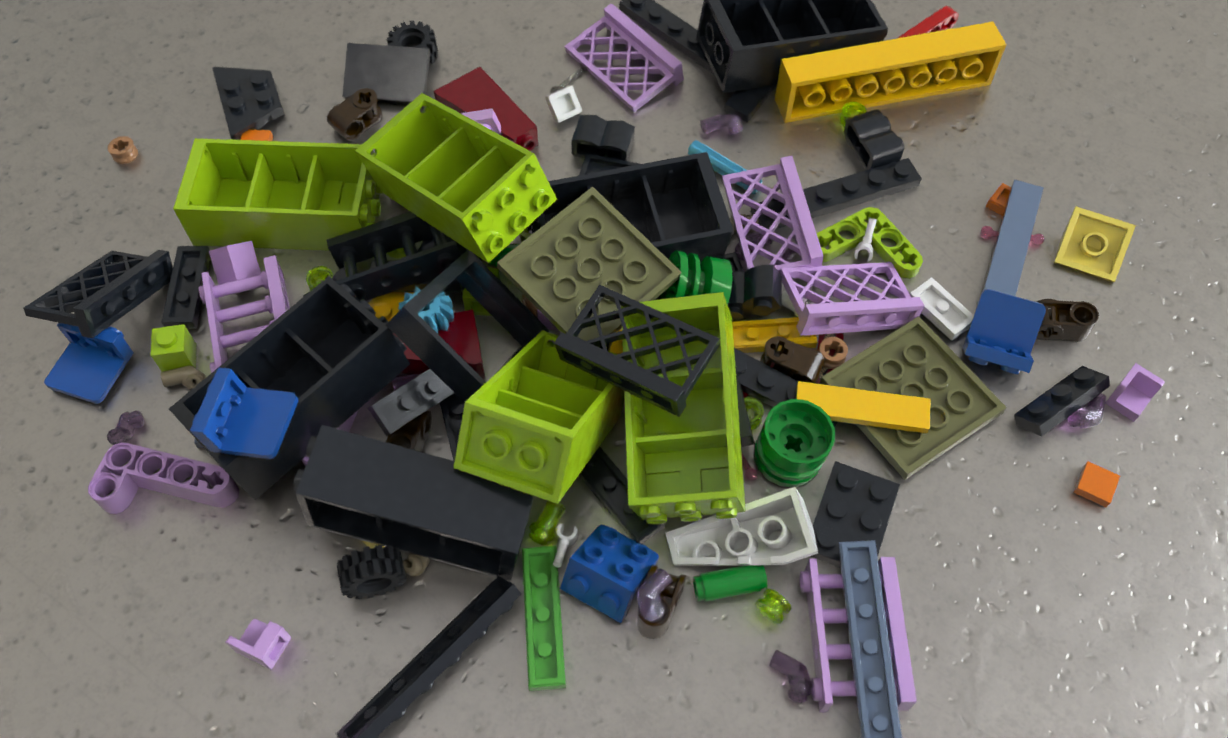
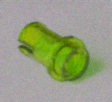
[528,500,566,545]

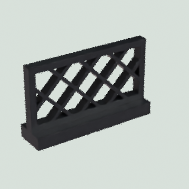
[23,250,173,338]
[554,284,720,417]

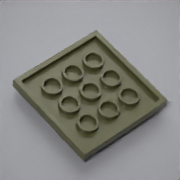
[497,187,682,347]
[820,316,1007,480]

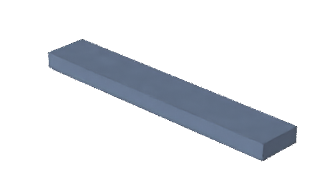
[983,179,1044,296]
[838,540,902,738]

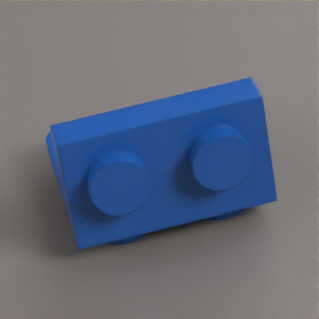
[963,289,1046,374]
[44,323,134,404]
[190,367,298,459]
[560,525,659,623]

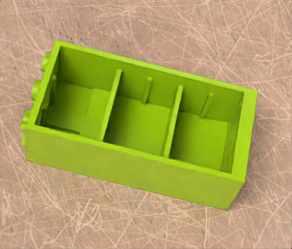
[355,93,557,263]
[173,138,383,251]
[621,292,746,524]
[453,330,625,504]

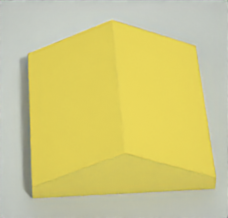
[1054,206,1136,283]

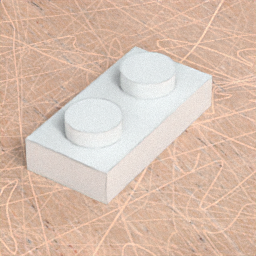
[910,277,974,341]

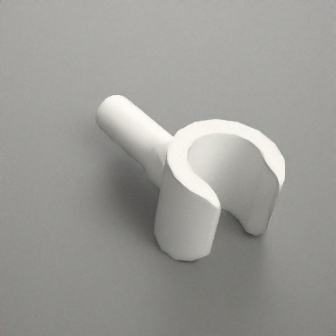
[854,218,876,262]
[553,523,578,567]

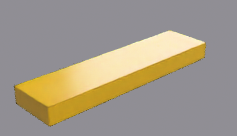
[795,381,931,433]

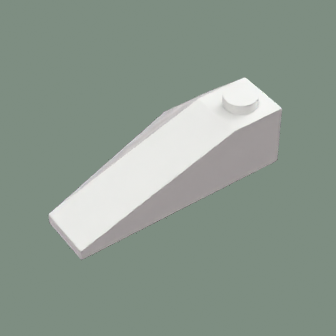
[665,487,818,566]

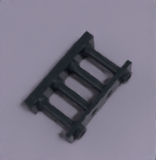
[326,211,461,302]

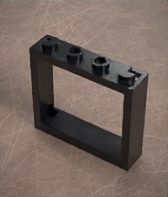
[386,250,549,403]

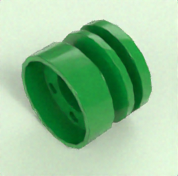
[660,250,733,305]
[754,399,835,487]

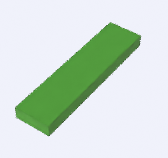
[522,546,566,691]

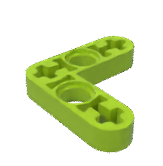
[816,207,923,279]

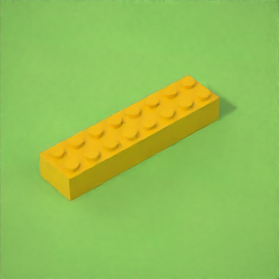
[775,21,1007,123]

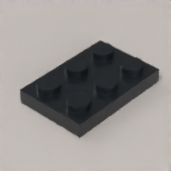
[810,461,900,568]

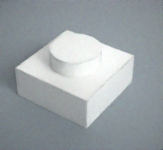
[545,85,583,123]

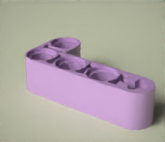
[88,443,239,514]

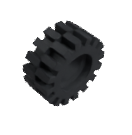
[387,21,438,64]
[337,545,406,599]

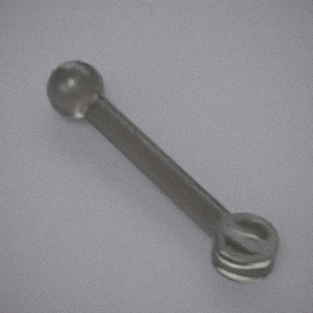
[550,64,588,94]

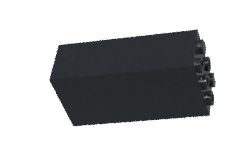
[696,0,888,93]
[526,152,734,260]
[169,276,410,500]
[293,425,534,581]

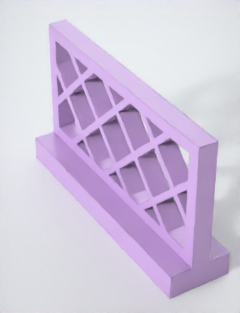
[565,3,684,112]
[722,156,823,272]
[779,262,925,336]

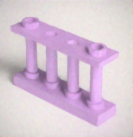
[199,255,290,373]
[800,557,917,713]

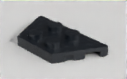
[212,67,284,140]

